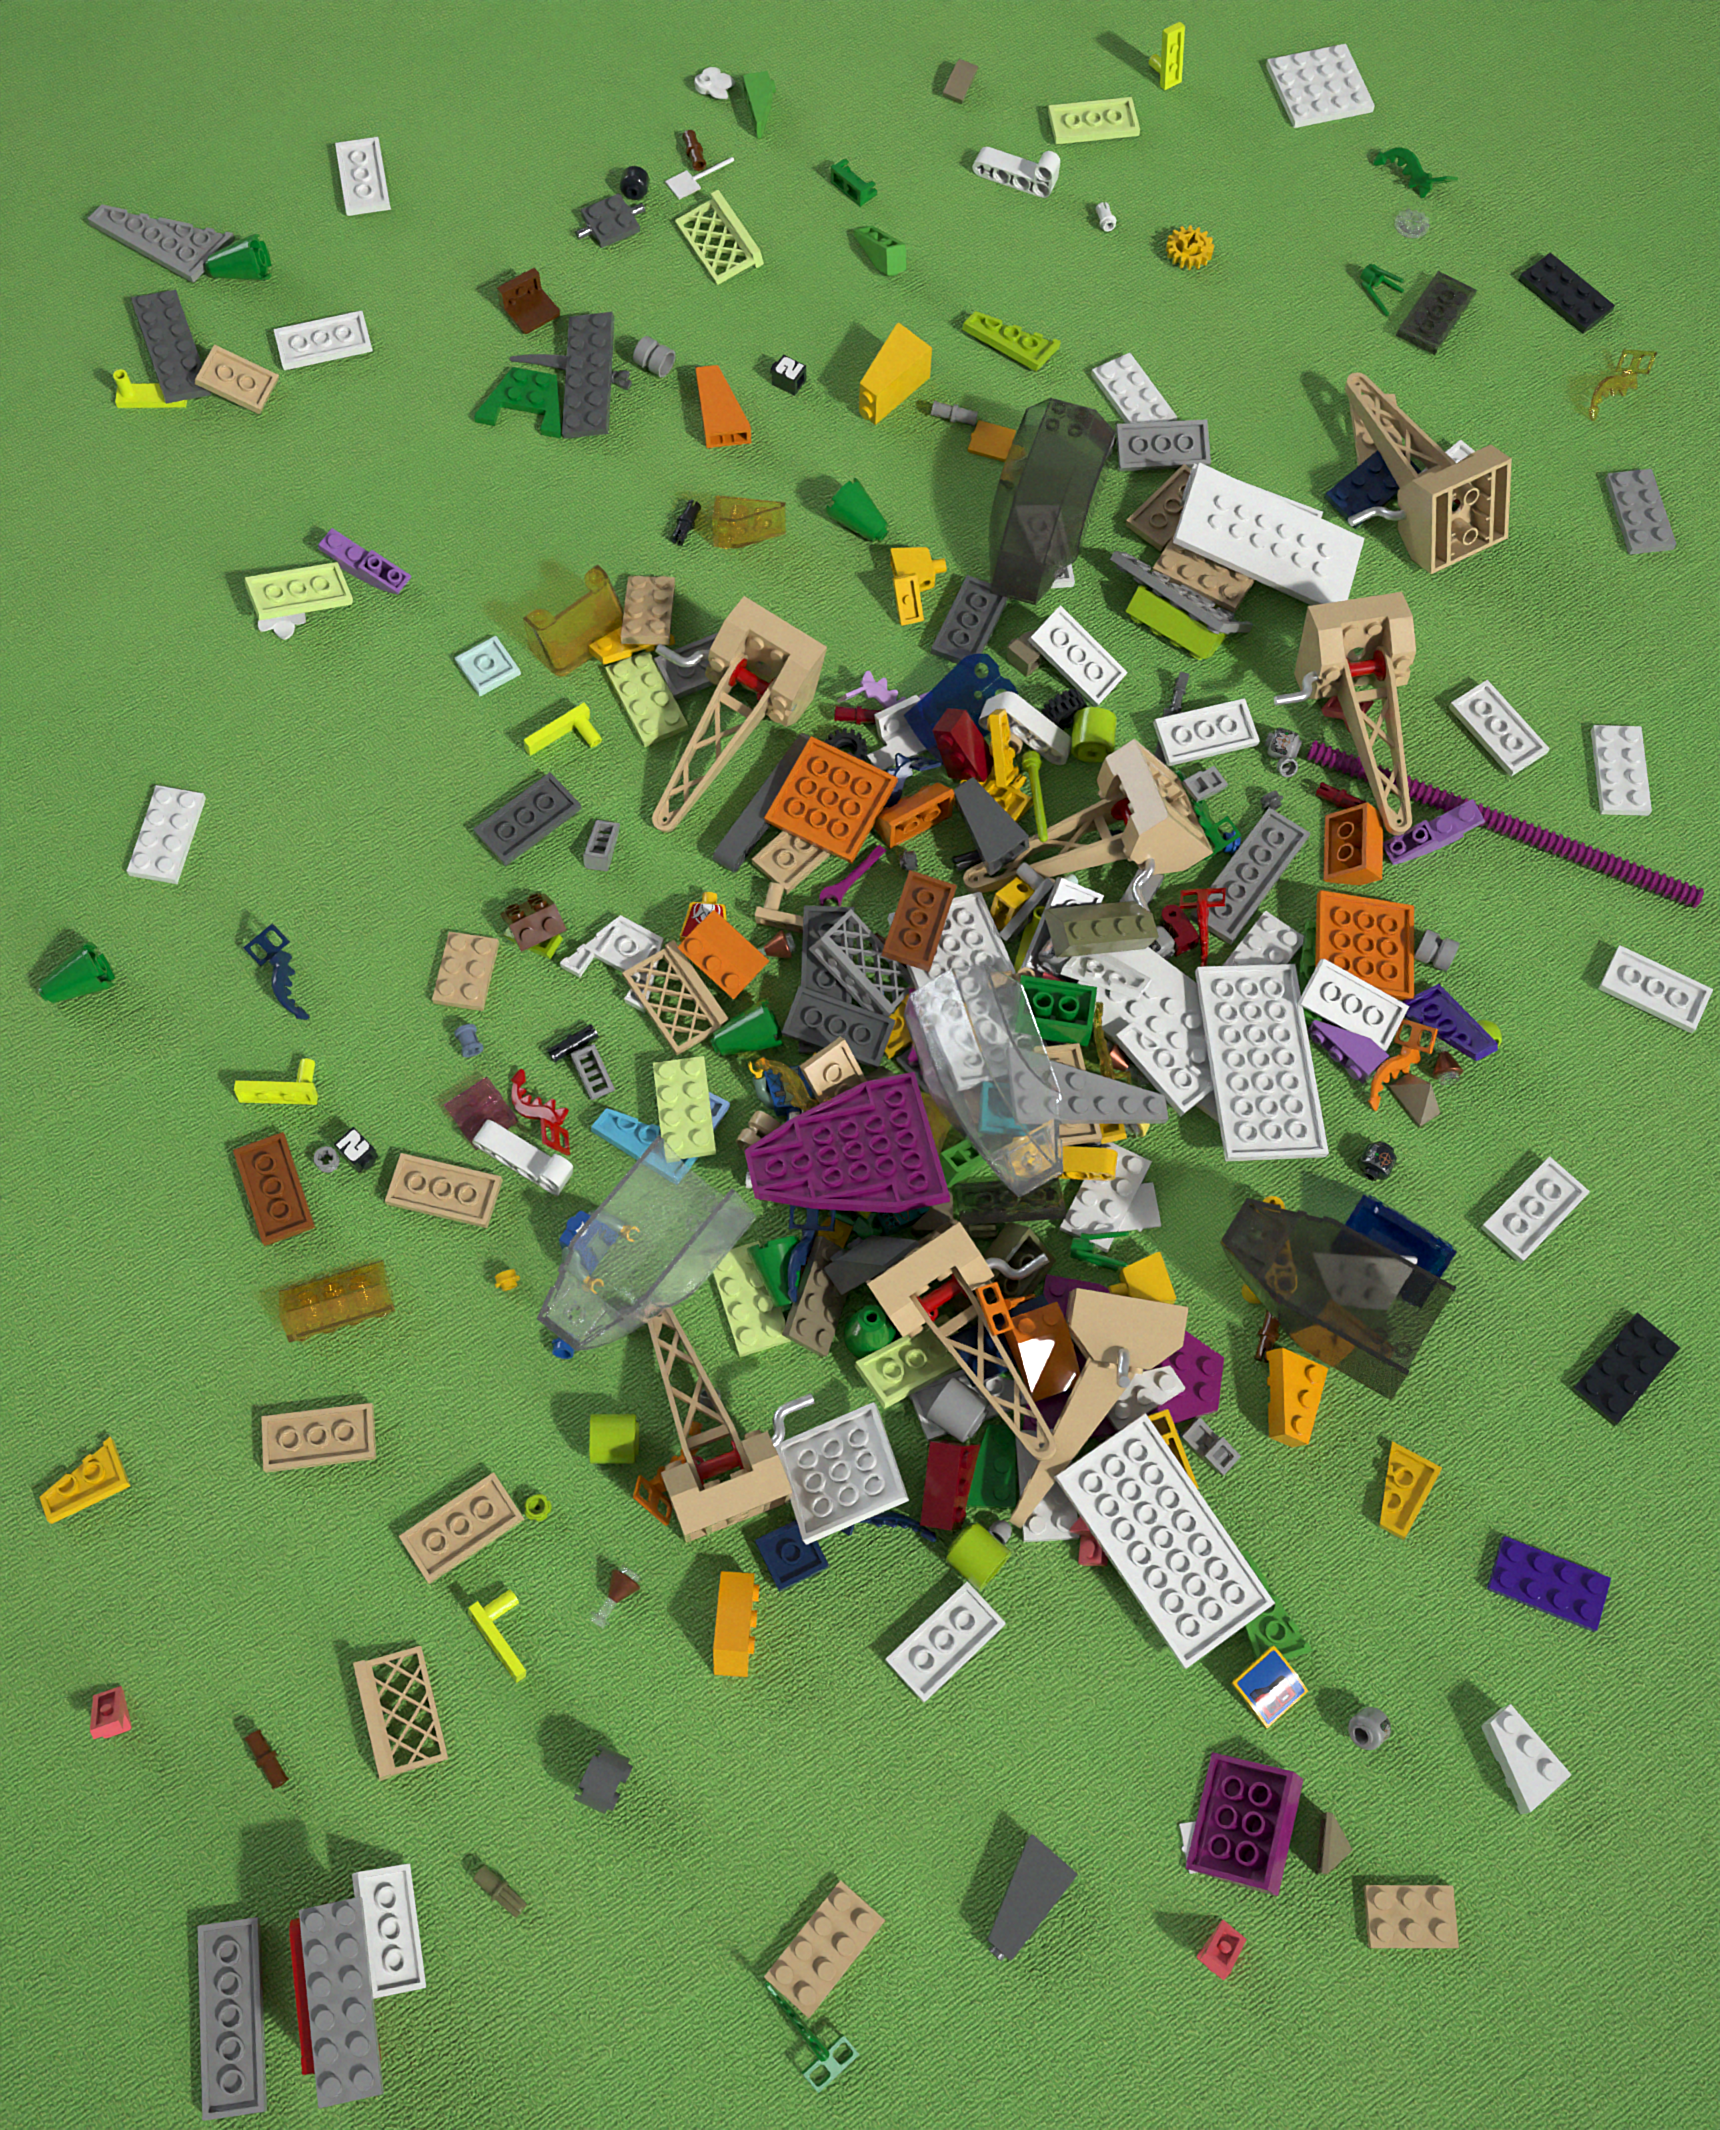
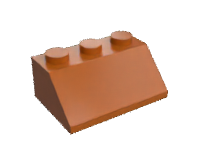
[874,782,954,849]
[1323,802,1383,886]
[677,910,770,999]

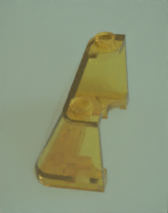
[523,565,624,676]

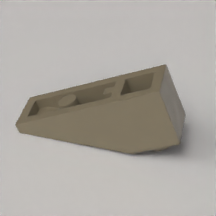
[1006,630,1047,678]

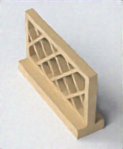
[622,940,729,1056]
[353,1646,448,1781]

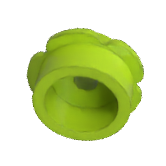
[524,1494,552,1522]

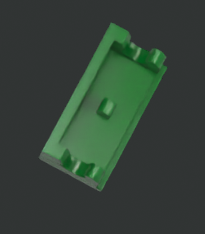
[830,159,877,207]

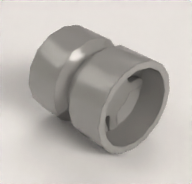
[633,336,676,377]
[1414,929,1460,972]

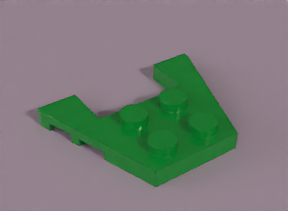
[474,367,562,439]

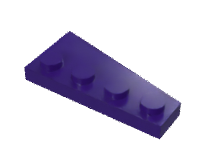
[1402,984,1498,1061]

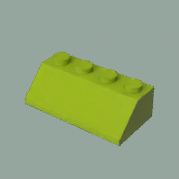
[1125,584,1228,660]

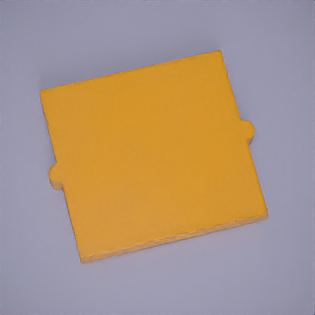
[967,420,1016,462]

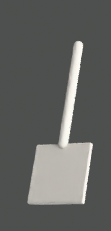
[665,157,734,200]

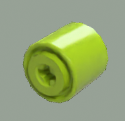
[1071,707,1117,763]
[589,1414,639,1464]
[946,1522,1012,1590]

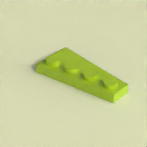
[962,311,1061,372]

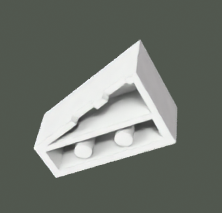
[1481,1704,1571,1815]

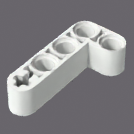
[972,147,1060,198]
[978,691,1072,765]
[472,1120,573,1196]

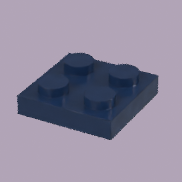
[755,1520,829,1592]

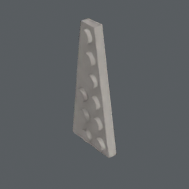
[88,204,235,283]
[1110,551,1254,634]
[1007,1047,1168,1124]

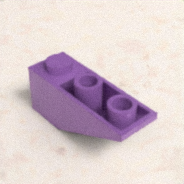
[1307,1020,1389,1084]

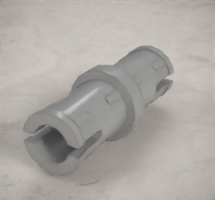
[931,400,978,426]

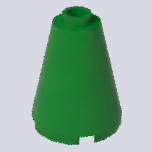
[205,234,272,281]
[825,478,889,542]
[38,942,116,1003]
[711,998,784,1056]
[747,1236,801,1312]
[843,1305,897,1359]

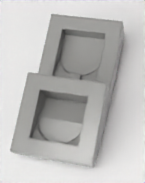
[1182,766,1228,802]
[1179,1417,1241,1476]

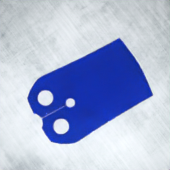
[903,653,1019,767]

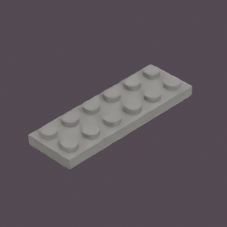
[1189,807,1311,945]
[299,1897,384,2108]
[198,1917,267,2121]

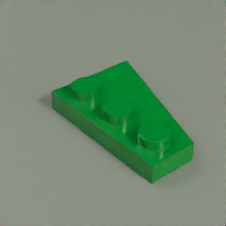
[966,1424,1016,1509]

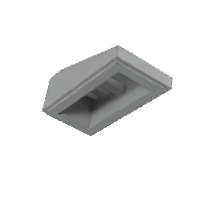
[583,820,620,871]
[570,1044,615,1101]

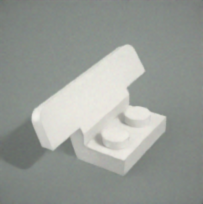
[867,695,938,771]

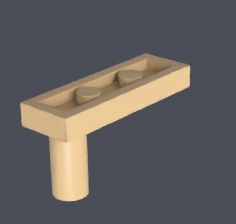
[755,883,803,933]

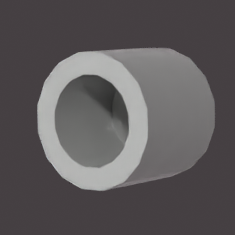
[926,1377,990,1443]

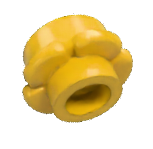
[495,1269,520,1291]

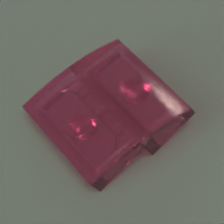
[444,1077,518,1150]

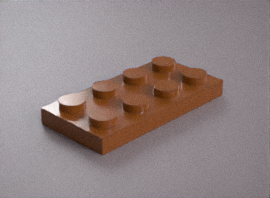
[881,870,957,972]
[233,1132,316,1246]

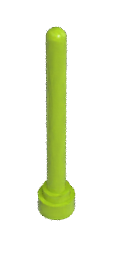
[1022,751,1048,842]

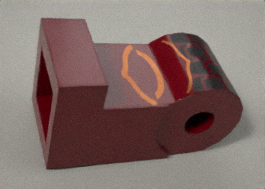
[1159,904,1200,957]

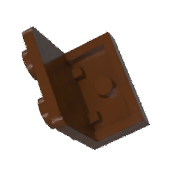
[497,267,560,334]
[500,893,567,952]

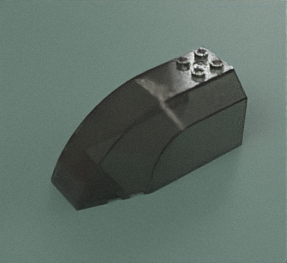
[988,398,1116,605]
[1220,1198,1456,1400]

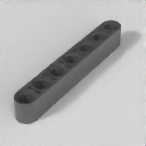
[712,732,811,873]

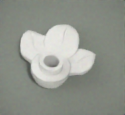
[694,67,735,99]
[258,613,306,640]

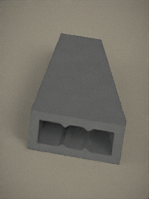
[954,777,1030,876]
[986,1834,1078,1962]

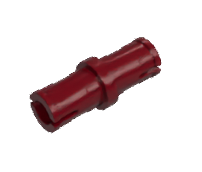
[834,705,883,725]
[1315,782,1367,809]

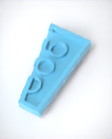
[591,1108,699,1185]

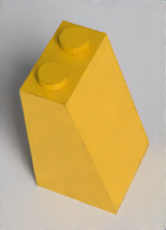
[859,323,932,425]

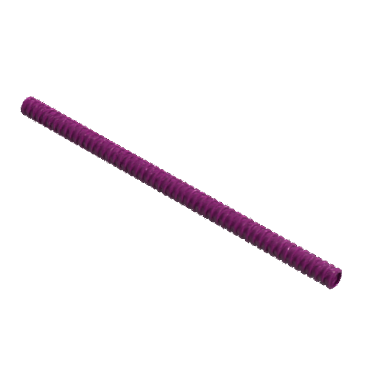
[1307,740,1704,909]

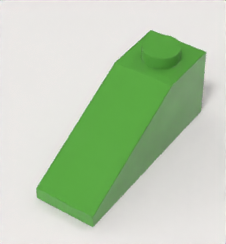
[743,71,776,139]
[853,225,906,276]
[939,1133,1008,1188]

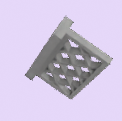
[809,909,915,1017]

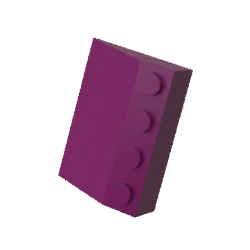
[1185,1752,1303,1896]

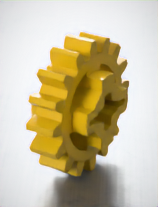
[1166,225,1214,270]

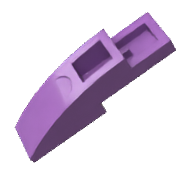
[318,528,411,595]
[1383,799,1485,865]

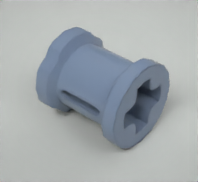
[454,1024,484,1057]

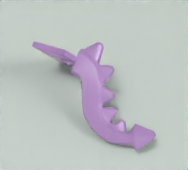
[837,671,933,710]

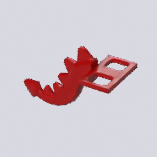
[1180,888,1226,967]
[511,1069,570,1156]

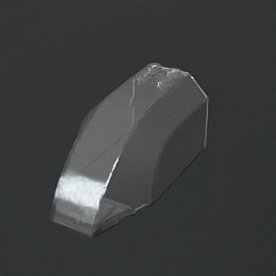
[904,963,1063,1197]
[537,1135,757,1351]

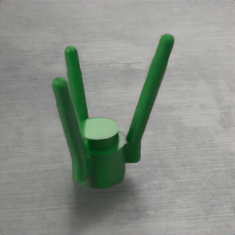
[1360,264,1404,317]
[1070,1231,1129,1271]

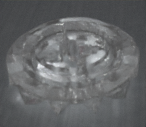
[1394,208,1430,238]

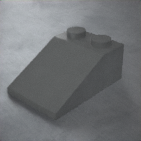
[824,1235,920,1295]

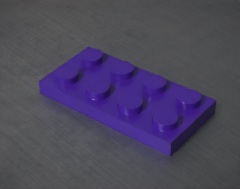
[1486,1536,1611,1632]

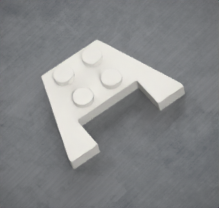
[560,915,664,1013]

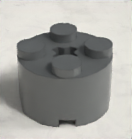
[573,1744,633,1814]

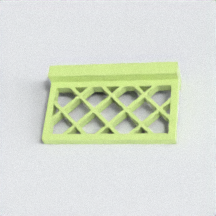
[675,190,764,285]

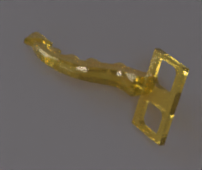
[1588,349,1657,421]
[1094,1002,1131,1085]
[754,1057,839,1113]

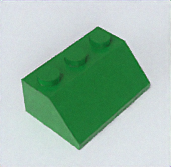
[1012,975,1097,1046]

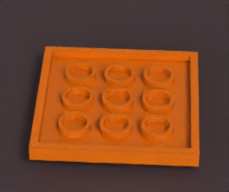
[764,736,898,864]
[1315,890,1414,1001]

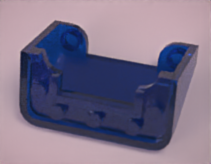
[1330,1192,1457,1306]

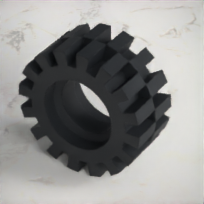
[1041,689,1088,730]
[825,728,867,762]

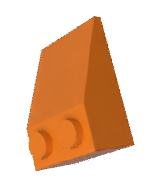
[1001,1302,1080,1402]

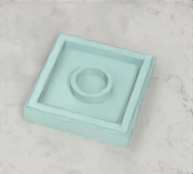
[455,636,521,697]

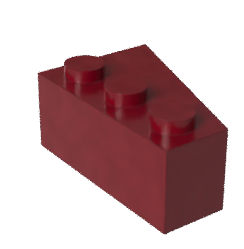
[932,708,994,783]
[920,1440,980,1531]

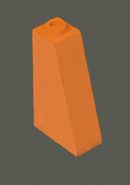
[696,365,751,448]

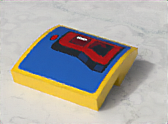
[1230,1645,1308,1729]

